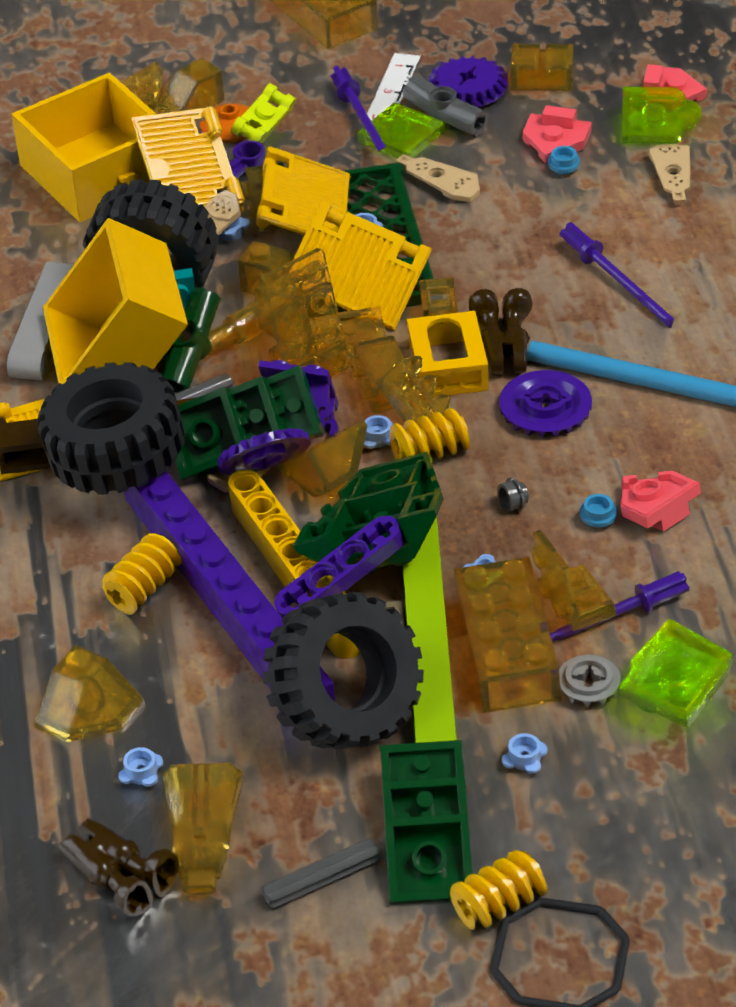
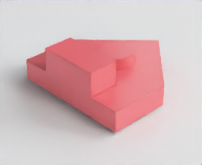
[640,64,707,113]
[523,105,592,163]
[620,471,701,532]

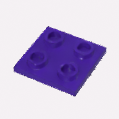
[258,360,339,438]

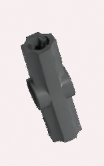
[403,74,488,137]

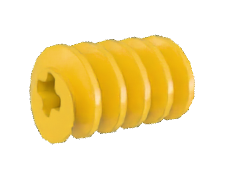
[389,408,470,459]
[102,533,182,615]
[450,850,548,930]

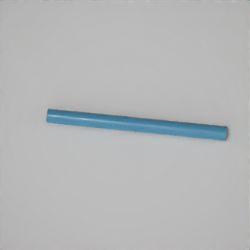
[527,340,736,407]

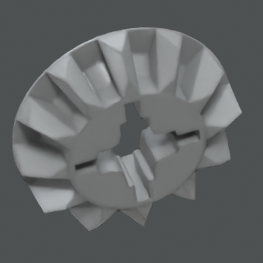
[557,655,621,708]

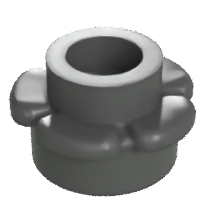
[497,477,529,513]

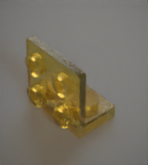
[531,530,616,631]

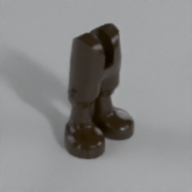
[469,288,533,375]
[59,818,179,917]

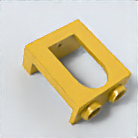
[407,311,489,399]

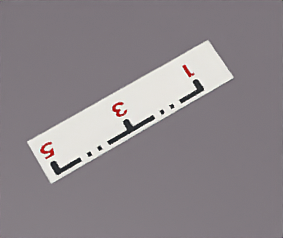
[367,53,421,124]

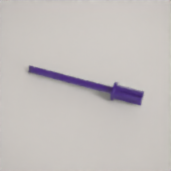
[330,65,386,152]
[560,222,674,328]
[512,571,690,657]

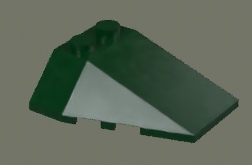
[293,452,444,574]

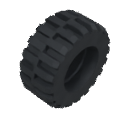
[83,179,219,288]
[37,362,185,495]
[262,592,424,750]

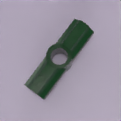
[161,287,221,393]

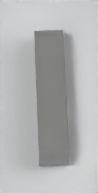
[7,261,75,381]

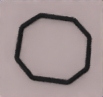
[490,897,630,1007]

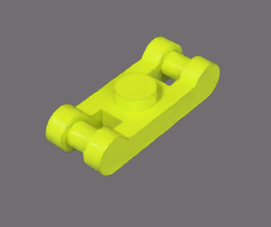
[230,83,297,144]

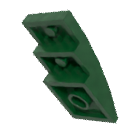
[175,365,325,480]
[380,740,473,904]

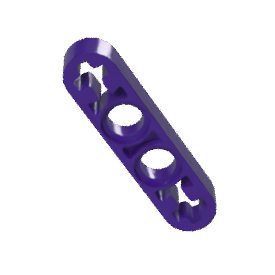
[274,516,405,618]

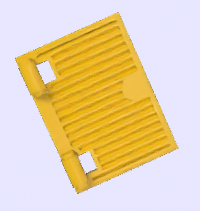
[131,106,245,213]
[256,146,350,235]
[283,201,432,331]

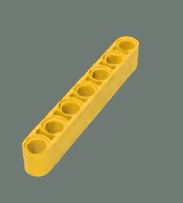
[228,470,361,659]

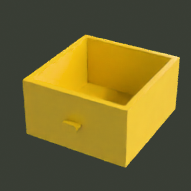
[11,72,156,223]
[43,218,188,384]

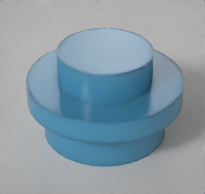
[548,146,580,175]
[580,494,617,528]

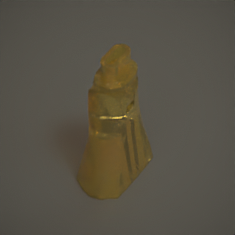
[162,763,244,895]

